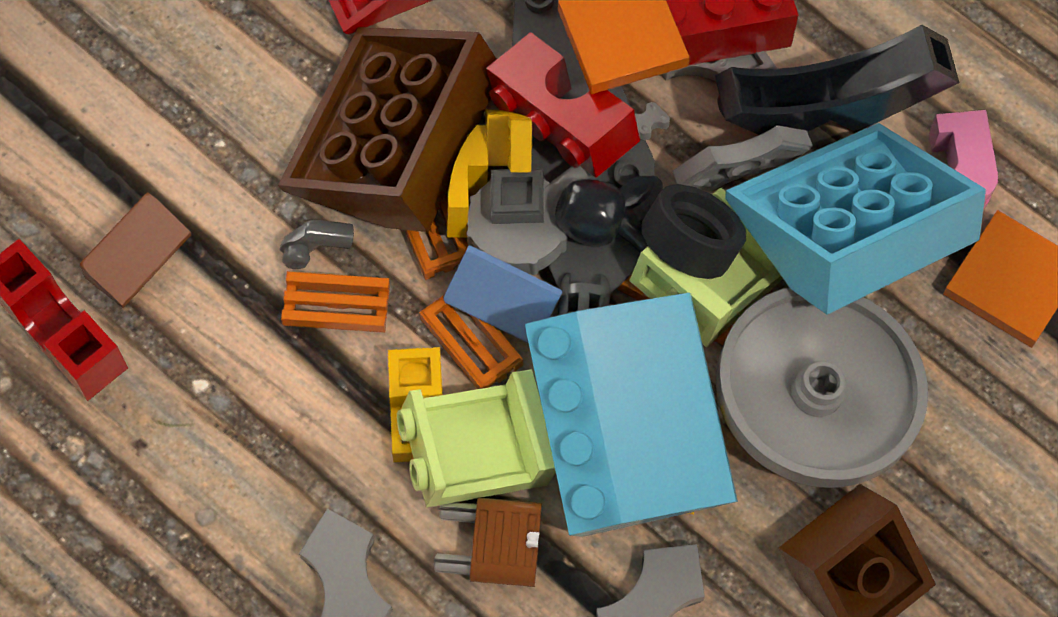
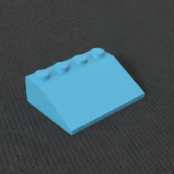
[725,123,986,315]
[525,292,738,537]

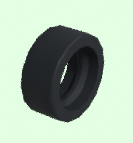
[642,184,746,279]

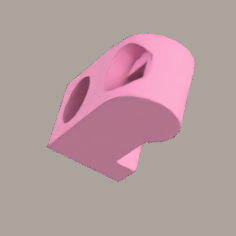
[929,110,998,208]

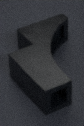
[715,25,960,135]

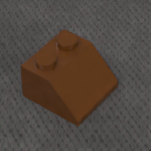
[778,484,936,617]

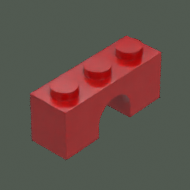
[486,32,640,178]
[0,239,128,401]

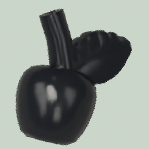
[555,176,663,253]

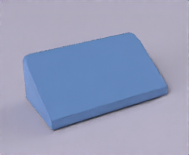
[443,245,562,343]

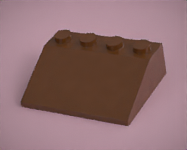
[278,27,497,232]

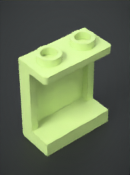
[629,188,783,348]
[397,369,556,508]

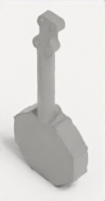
[467,102,670,275]

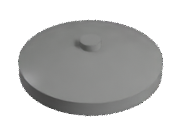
[716,287,928,488]

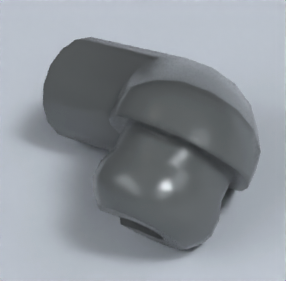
[280,220,354,269]

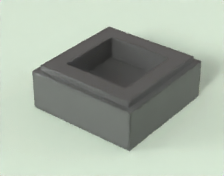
[491,168,544,224]

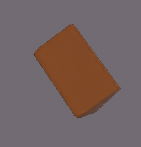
[80,192,192,308]

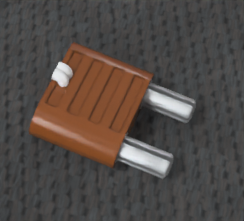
[434,498,542,587]

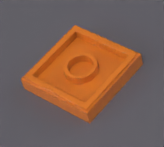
[558,0,690,94]
[943,210,1058,348]

